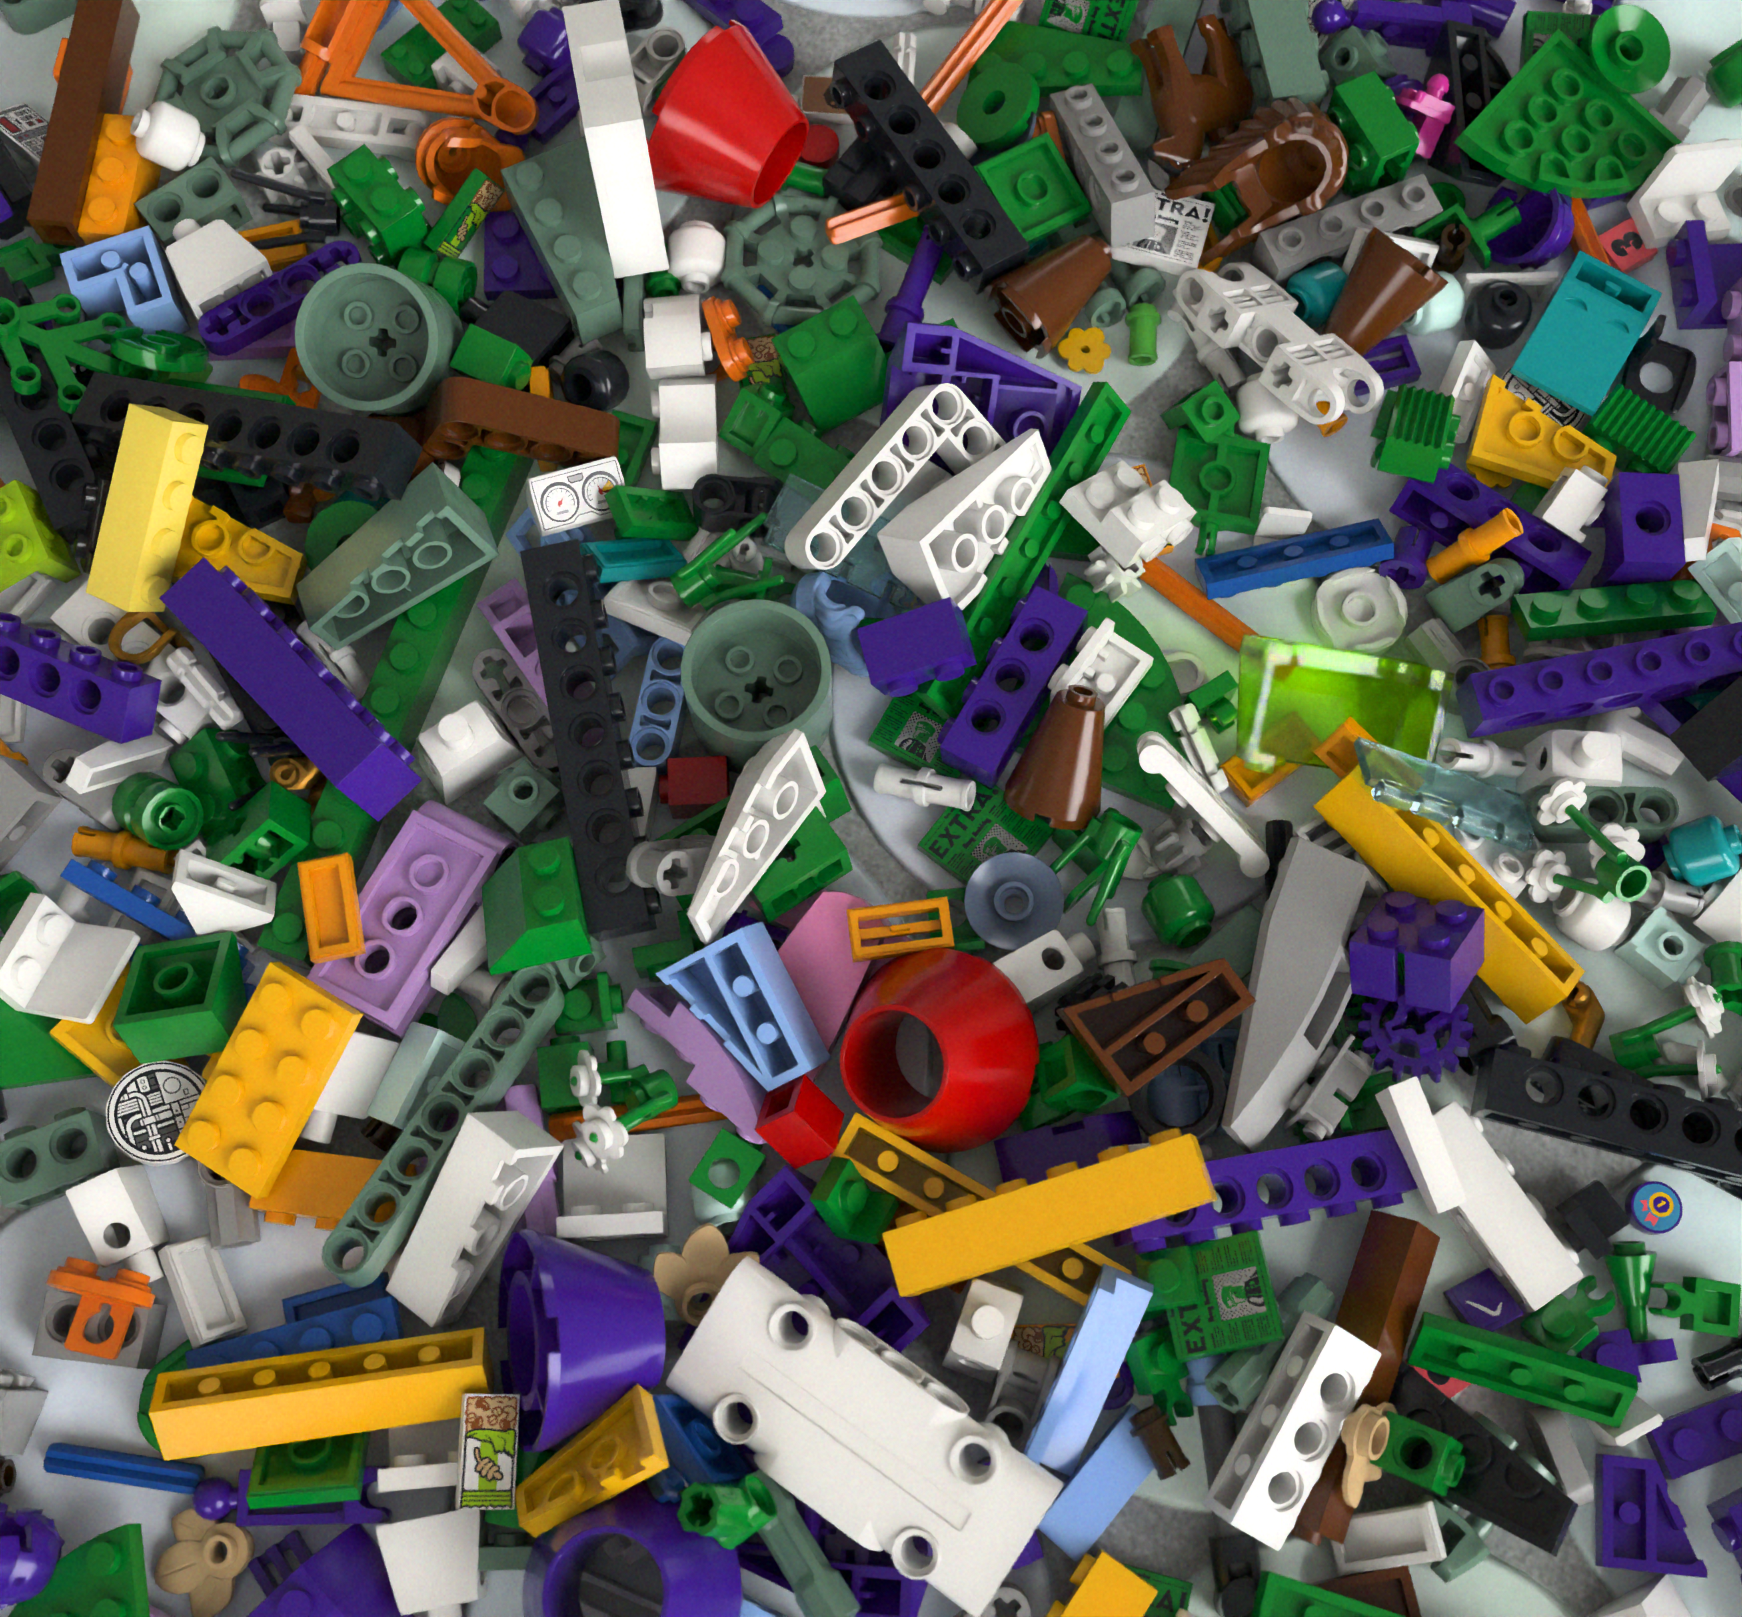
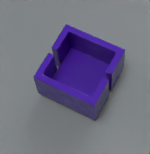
[1349,891,1485,1013]

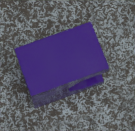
[1587,472,1686,588]

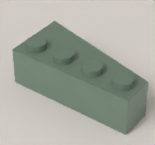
[1219,0,1329,109]
[501,136,623,345]
[296,462,499,651]

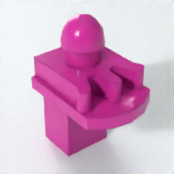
[1395,73,1455,159]

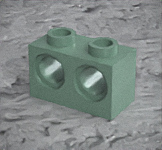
[134,156,253,250]
[0,1107,120,1211]

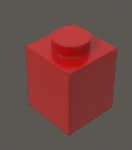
[659,756,730,819]
[754,1074,845,1170]

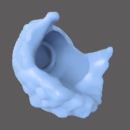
[788,571,898,677]

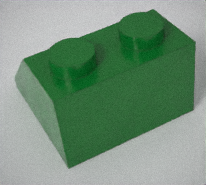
[771,295,888,435]
[481,836,592,976]
[113,931,247,1064]

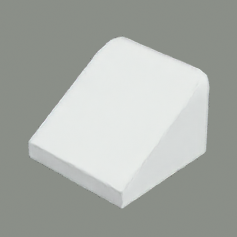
[1585,1395,1664,1447]

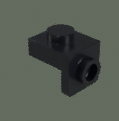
[1555,1180,1630,1261]

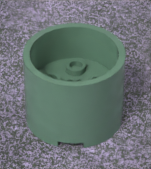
[295,263,465,417]
[681,599,833,774]

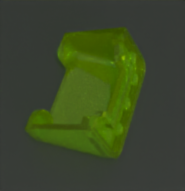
[1236,633,1455,789]

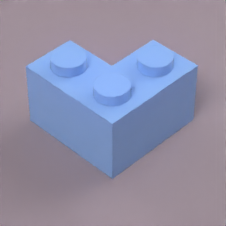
[59,225,191,335]

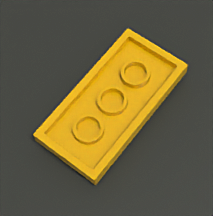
[174,962,363,1199]

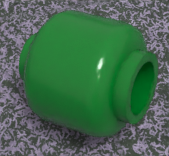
[1706,39,1742,108]
[1141,873,1215,949]

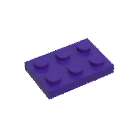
[484,209,622,301]

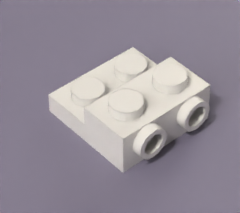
[1059,460,1197,569]

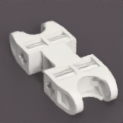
[1176,262,1384,425]

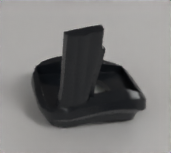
[1620,314,1697,416]

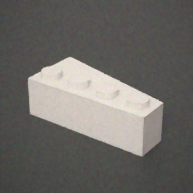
[386,1111,565,1327]

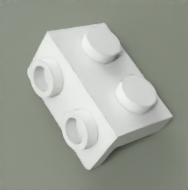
[1048,617,1154,730]

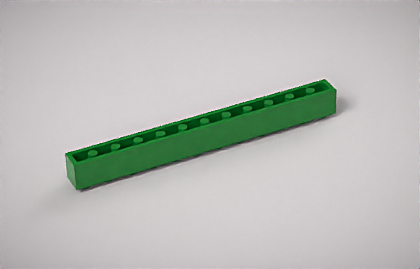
[257,445,534,971]

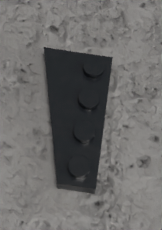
[1388,1360,1578,1557]

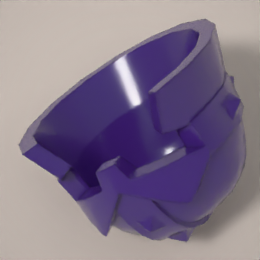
[1484,186,1575,270]
[0,1502,65,1610]

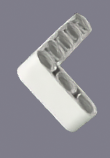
[784,383,1006,570]

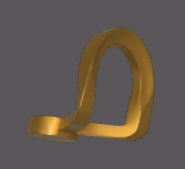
[108,612,195,665]

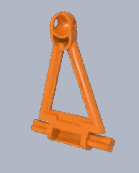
[294,0,540,135]

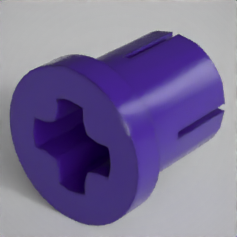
[1379,526,1434,589]

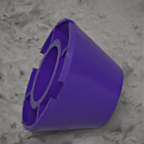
[498,1229,665,1452]
[522,1479,743,1617]

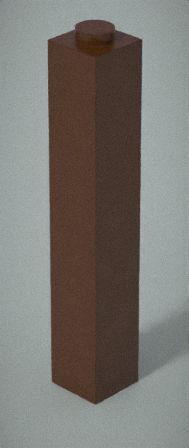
[26,0,140,247]
[1289,1210,1440,1547]

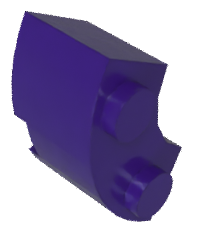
[993,1110,1143,1186]

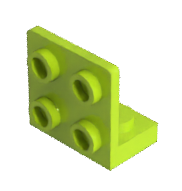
[0,479,81,593]

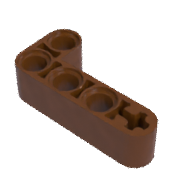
[423,377,620,467]

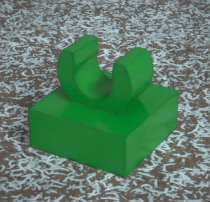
[1183,670,1239,735]

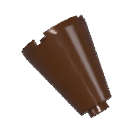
[1321,226,1449,357]
[984,234,1112,359]
[1003,684,1105,830]

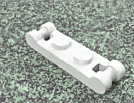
[268,94,430,162]
[1136,731,1270,878]

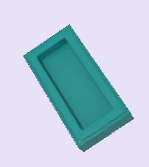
[582,538,687,583]

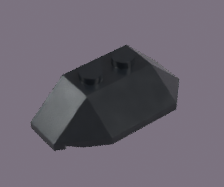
[1423,20,1512,188]

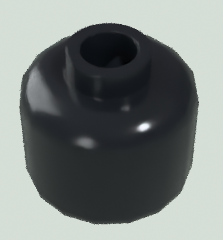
[1464,280,1533,350]
[561,350,630,411]

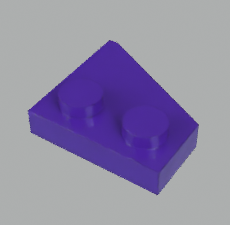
[1595,1454,1707,1578]

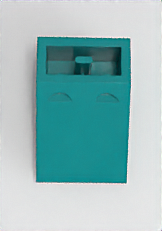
[1509,250,1663,417]

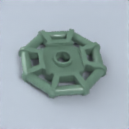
[146,26,302,169]
[720,191,883,327]

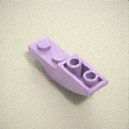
[1706,277,1742,457]
[476,577,621,747]
[626,986,776,1144]

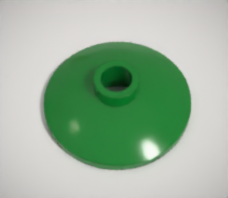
[1589,4,1671,94]

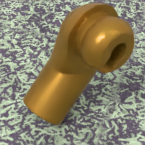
[1561,981,1605,1050]

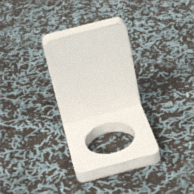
[1253,507,1312,586]

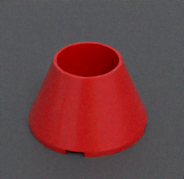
[646,20,809,209]
[840,948,1039,1153]

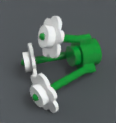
[1609,976,1724,1100]
[570,1050,678,1174]

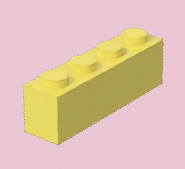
[86,403,208,612]

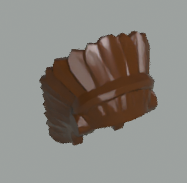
[1164,97,1349,267]

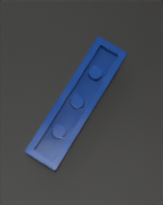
[1195,518,1394,600]
[60,859,255,983]
[185,1296,405,1369]

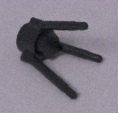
[230,169,341,250]
[215,731,307,811]

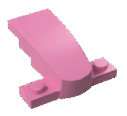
[749,889,914,1088]

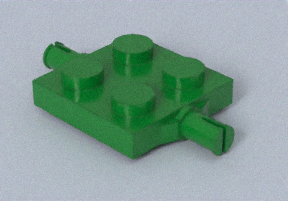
[1168,408,1271,556]

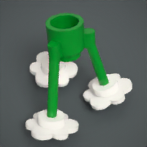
[1525,778,1652,904]

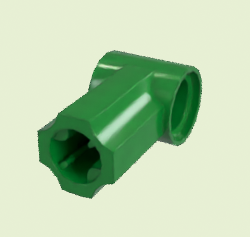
[677,1474,778,1550]

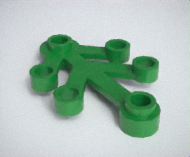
[0,293,158,414]

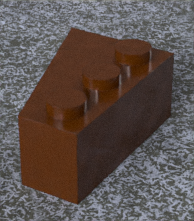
[1056,958,1256,1097]

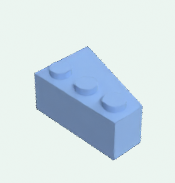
[656,921,831,1092]

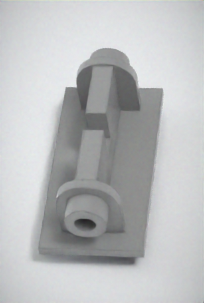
[1282,1034,1373,1142]

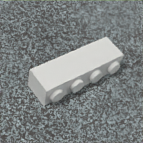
[1432,1100,1584,1313]

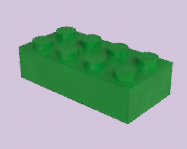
[380,0,503,90]

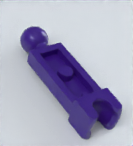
[1311,0,1473,57]
[494,56,580,153]
[192,1466,392,1527]

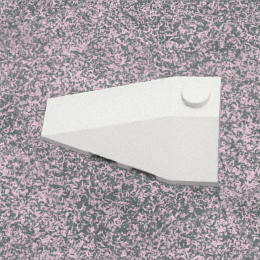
[877,428,1052,610]
[687,729,826,945]

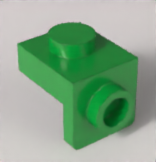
[632,909,705,982]
[1333,1070,1402,1135]

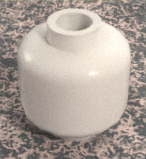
[130,101,205,171]
[667,220,726,294]
[1236,372,1299,444]
[1553,878,1632,952]

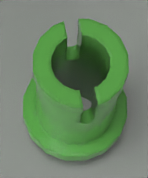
[1125,303,1161,366]

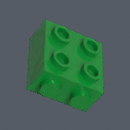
[1326,70,1420,199]
[327,144,436,270]

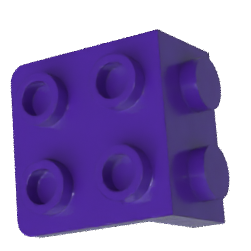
[1666,220,1742,330]

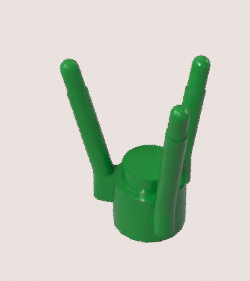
[670,512,785,611]
[1049,811,1143,926]

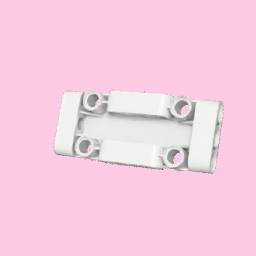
[666,1256,1064,1617]

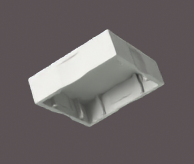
[562,0,669,279]

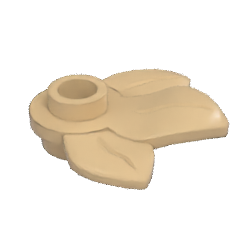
[653,1223,760,1327]
[1341,1402,1397,1508]
[154,1508,255,1617]

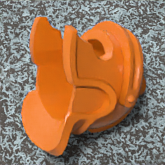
[415,117,526,212]

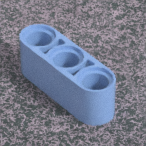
[629,637,688,775]
[1037,1403,1154,1562]

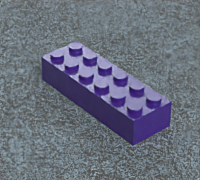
[160,557,422,822]

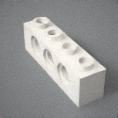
[49,580,237,745]
[1202,1310,1381,1551]

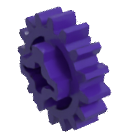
[1358,981,1473,1084]

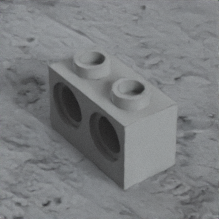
[32,1290,168,1369]

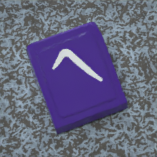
[1443,1268,1524,1332]

